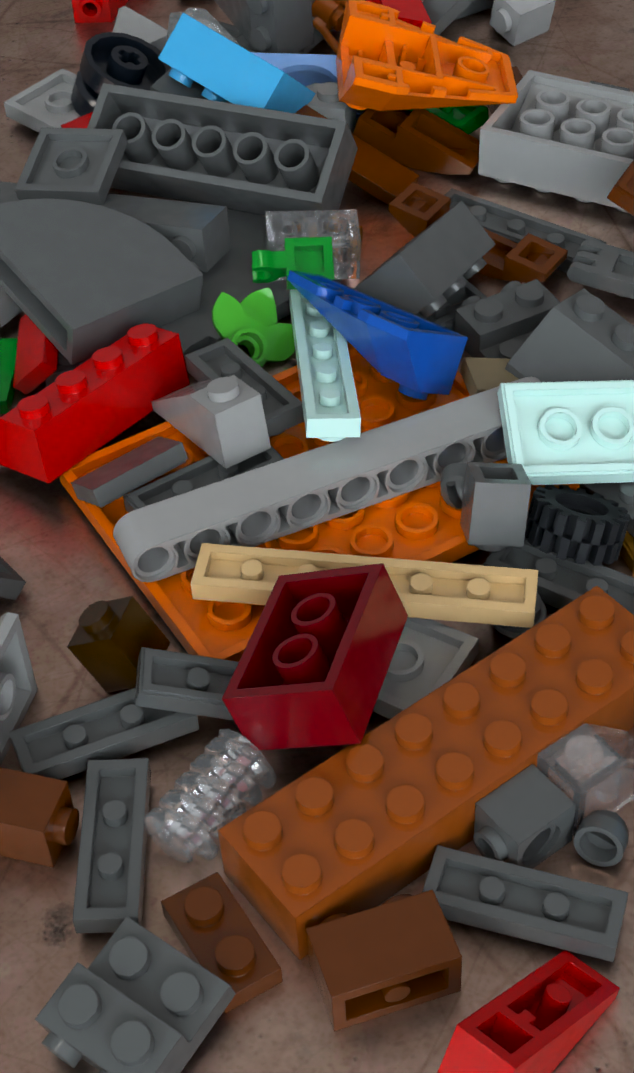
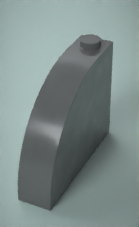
[0,198,204,365]

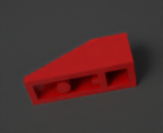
[437,950,620,1073]

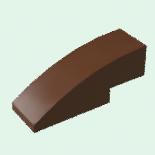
[353,108,480,175]

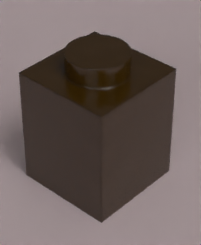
[67,596,171,692]

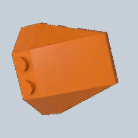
[336,0,518,111]

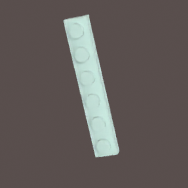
[289,289,361,442]

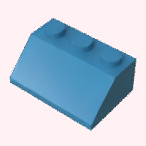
[158,13,316,113]

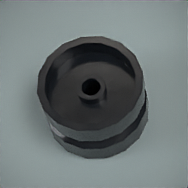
[71,32,171,116]

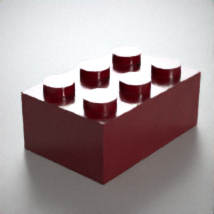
[222,563,408,751]

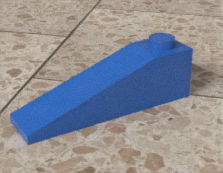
[287,270,468,400]

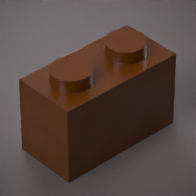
[306,889,462,1032]

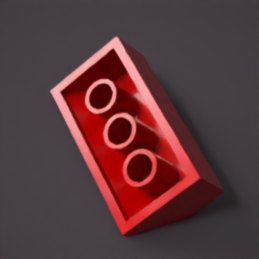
[0,323,190,484]

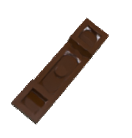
[389,182,568,283]

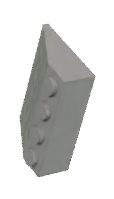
[478,70,634,213]

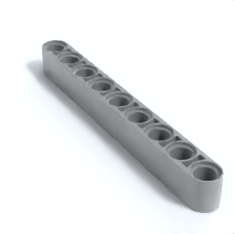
[113,376,541,582]

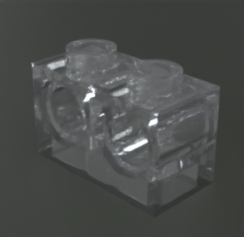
[265,209,361,281]

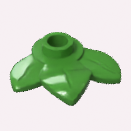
[212,287,295,367]

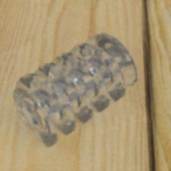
[144,729,277,863]

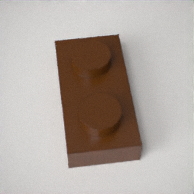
[161,872,283,1014]

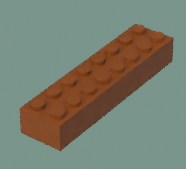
[218,586,634,960]

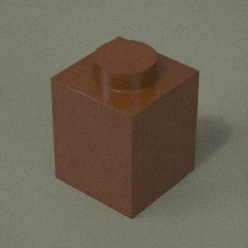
[0,767,79,868]

